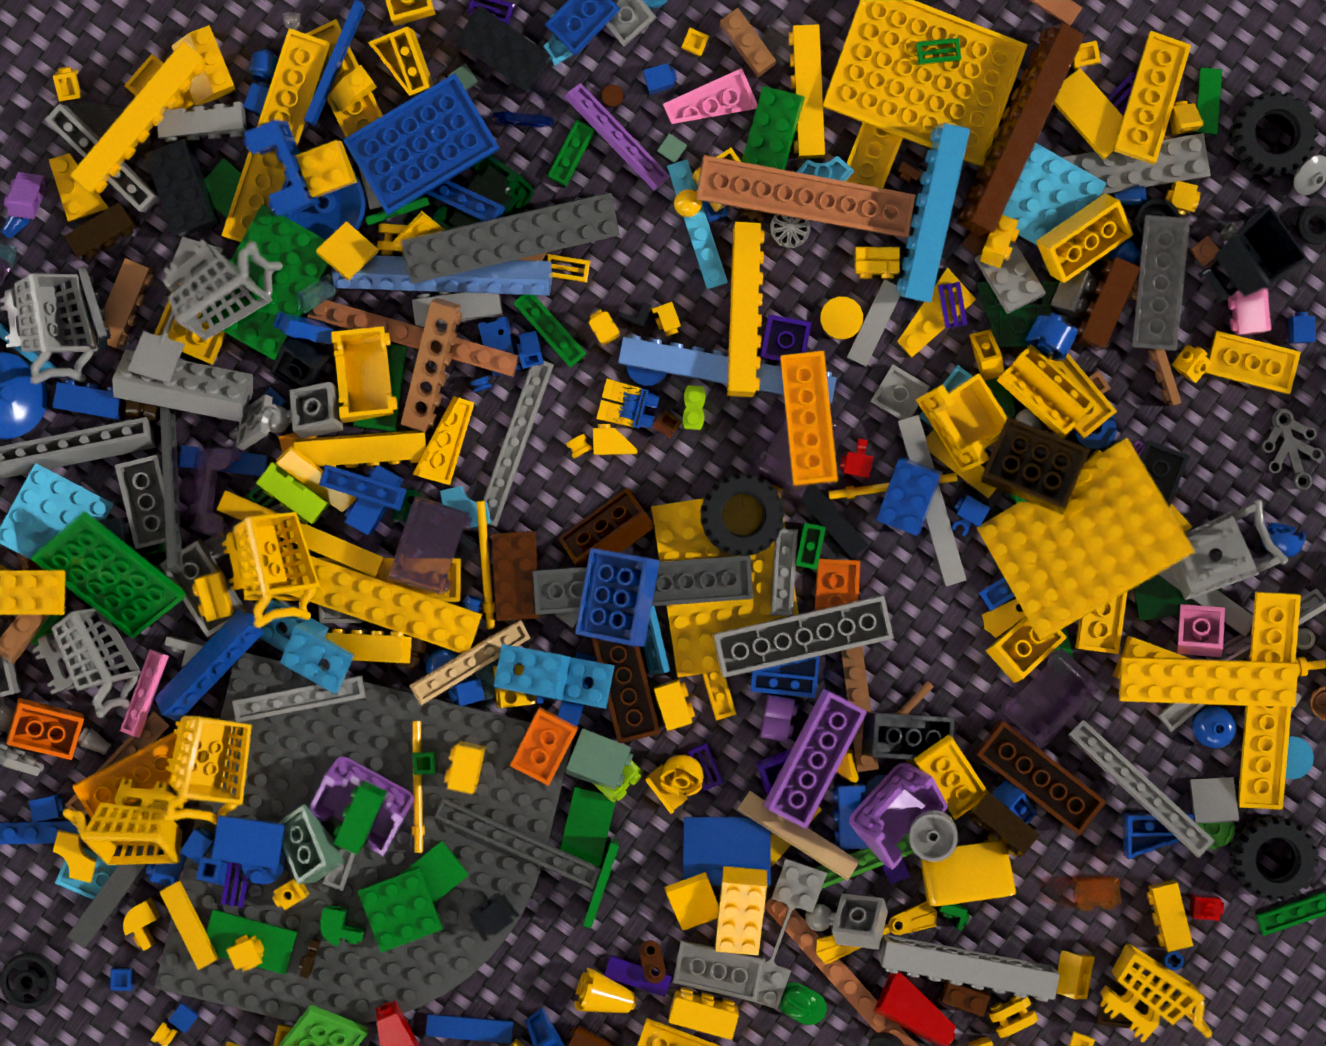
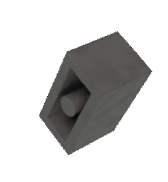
[1050,270,1098,318]

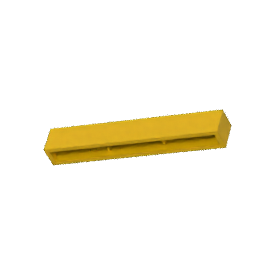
[70,41,207,195]
[727,222,765,397]

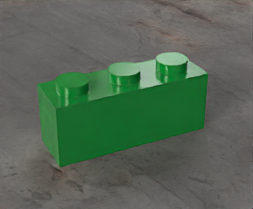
[333,780,388,855]

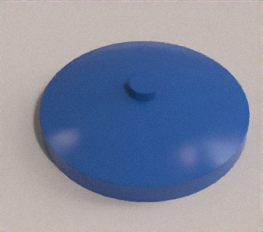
[281,171,367,240]
[0,353,47,440]

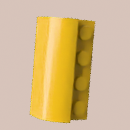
[997,345,1096,438]

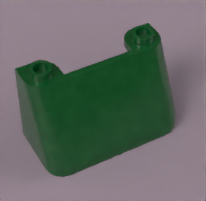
[432,155,534,230]

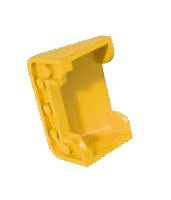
[331,326,397,423]
[920,836,1016,906]

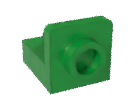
[938,904,969,931]

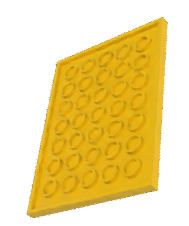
[822,0,1028,167]
[977,438,1195,641]
[651,487,799,677]

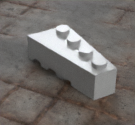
[157,101,248,143]

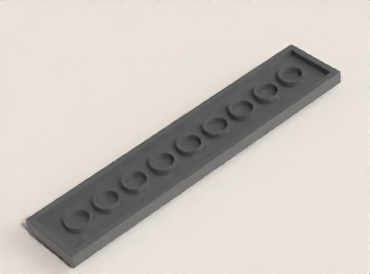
[401,192,620,284]
[533,555,753,615]

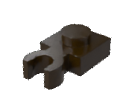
[298,937,321,979]

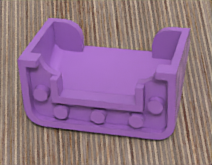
[309,757,414,856]
[849,762,948,870]

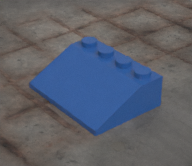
[575,548,660,647]
[683,817,771,885]

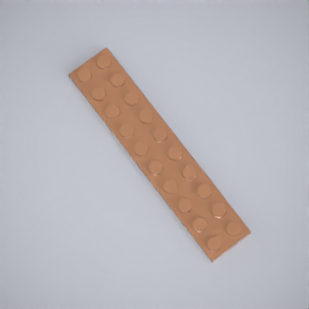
[696,155,915,238]

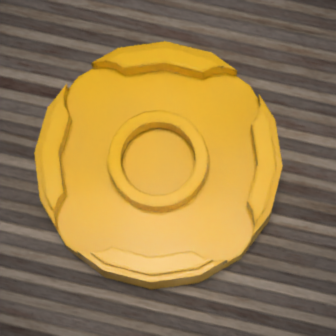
[820,296,863,340]

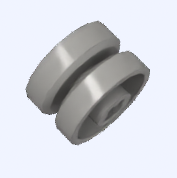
[909,809,958,862]

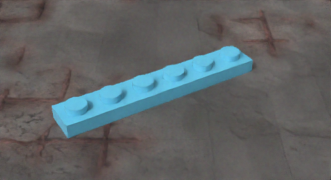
[667,159,728,290]

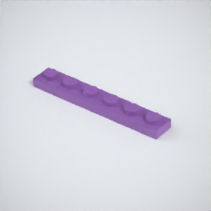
[564,83,670,191]

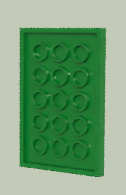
[199,204,329,361]
[31,511,187,639]

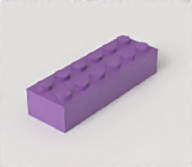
[763,689,867,829]

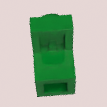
[320,904,366,946]

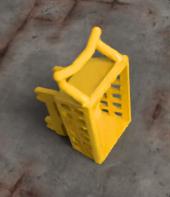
[222,512,320,628]
[163,715,252,825]
[63,778,184,865]
[1099,943,1212,1042]

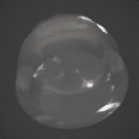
[283,12,301,30]

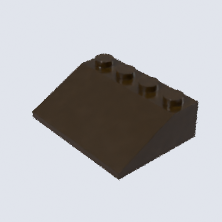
[981,417,1090,515]

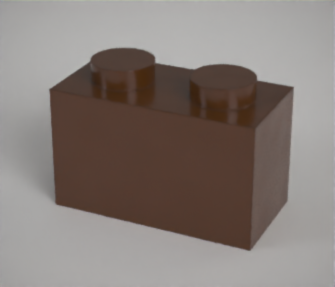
[939,979,990,1017]

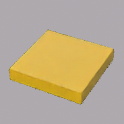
[316,221,378,281]

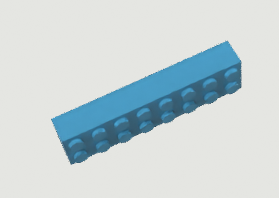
[896,123,970,303]

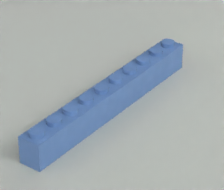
[332,255,552,295]
[618,334,837,404]

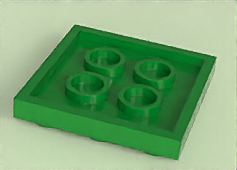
[358,867,443,953]

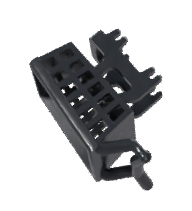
[1198,204,1308,303]

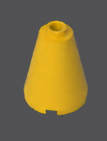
[574,967,637,1013]

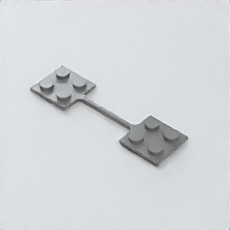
[127,237,223,383]
[757,859,827,1009]

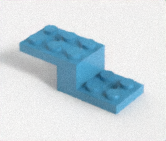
[259,598,354,694]
[493,644,614,709]

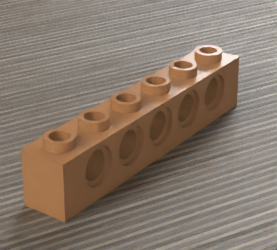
[401,297,462,432]

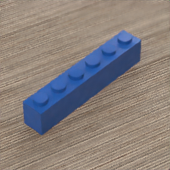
[154,608,264,722]

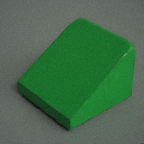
[412,751,438,775]

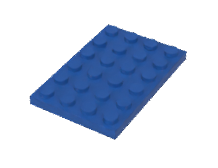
[343,73,500,216]

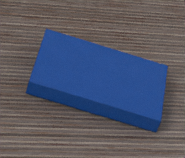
[544,0,621,56]
[212,815,285,869]

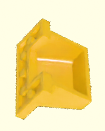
[915,373,1007,473]

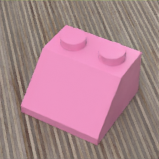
[1228,289,1271,336]
[1177,604,1225,657]

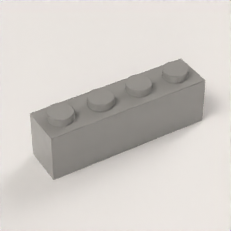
[412,292,503,327]

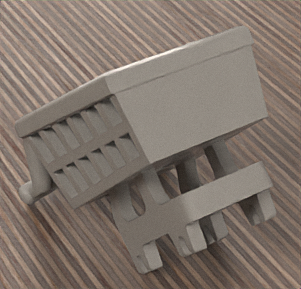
[163,239,283,340]
[0,274,98,384]
[1170,499,1288,600]
[33,608,141,718]

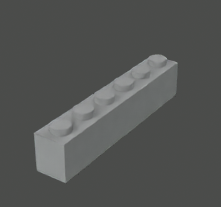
[45,104,159,213]

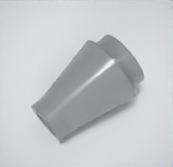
[77,727,111,755]

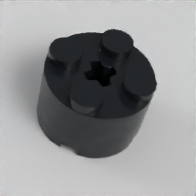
[1131,199,1180,242]
[468,893,519,942]

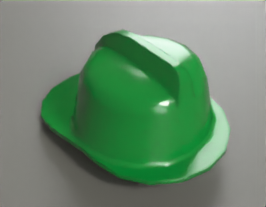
[779,982,827,1025]

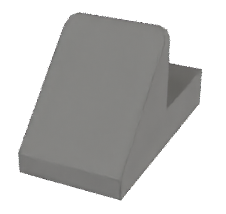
[165,636,205,667]

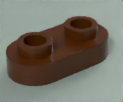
[639,940,666,984]

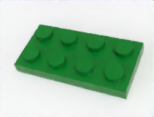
[741,86,805,170]

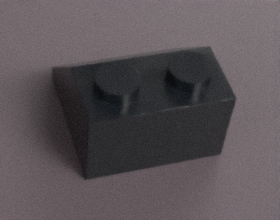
[270,337,331,389]

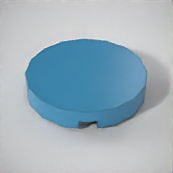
[1285,736,1314,779]

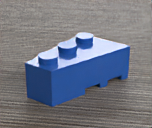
[750,656,820,698]
[832,781,867,850]
[1123,812,1194,859]

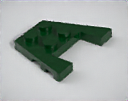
[976,281,1060,348]

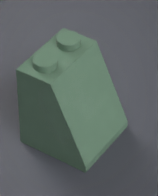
[565,728,633,790]

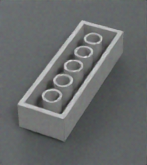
[112,349,253,422]

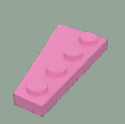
[663,68,758,124]

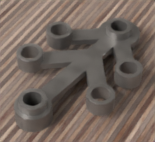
[1261,408,1323,490]

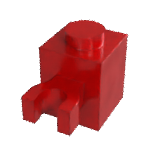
[839,439,873,478]
[1189,894,1224,921]

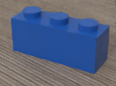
[53,379,125,420]

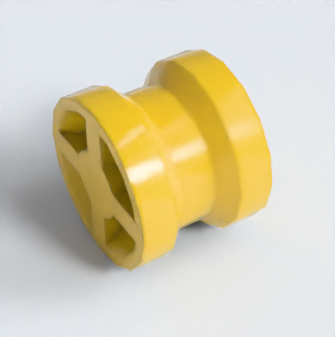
[566,434,592,459]
[151,1022,177,1046]

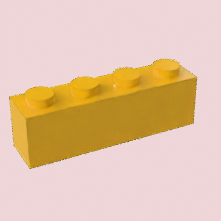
[325,629,412,663]

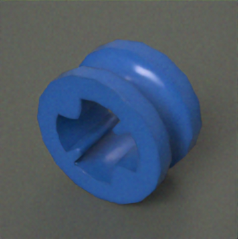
[470,376,492,393]
[1162,951,1184,971]

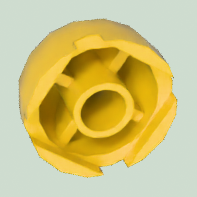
[660,755,704,796]

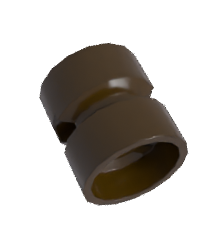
[126,400,160,423]
[394,634,428,670]

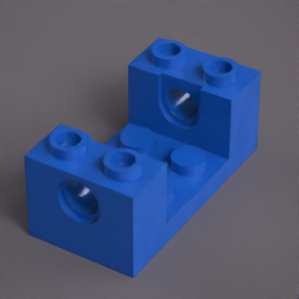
[244,120,320,216]

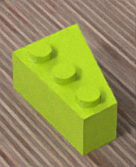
[256,463,330,525]

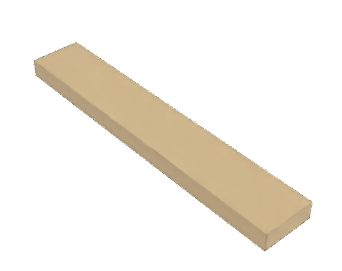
[409,619,530,705]
[738,791,860,881]

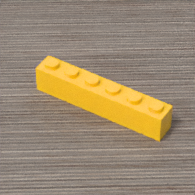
[788,24,825,159]
[293,430,427,469]

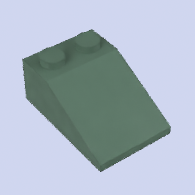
[278,805,344,884]

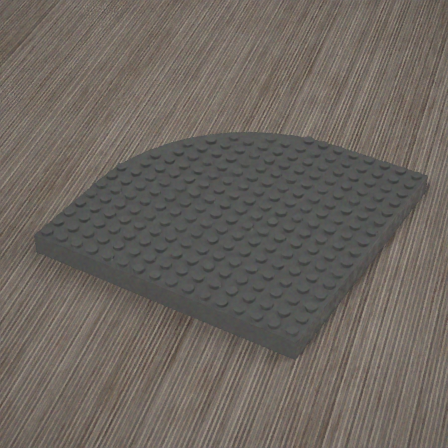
[155,651,573,1024]

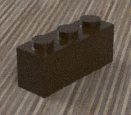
[64,202,138,261]
[969,792,1040,857]

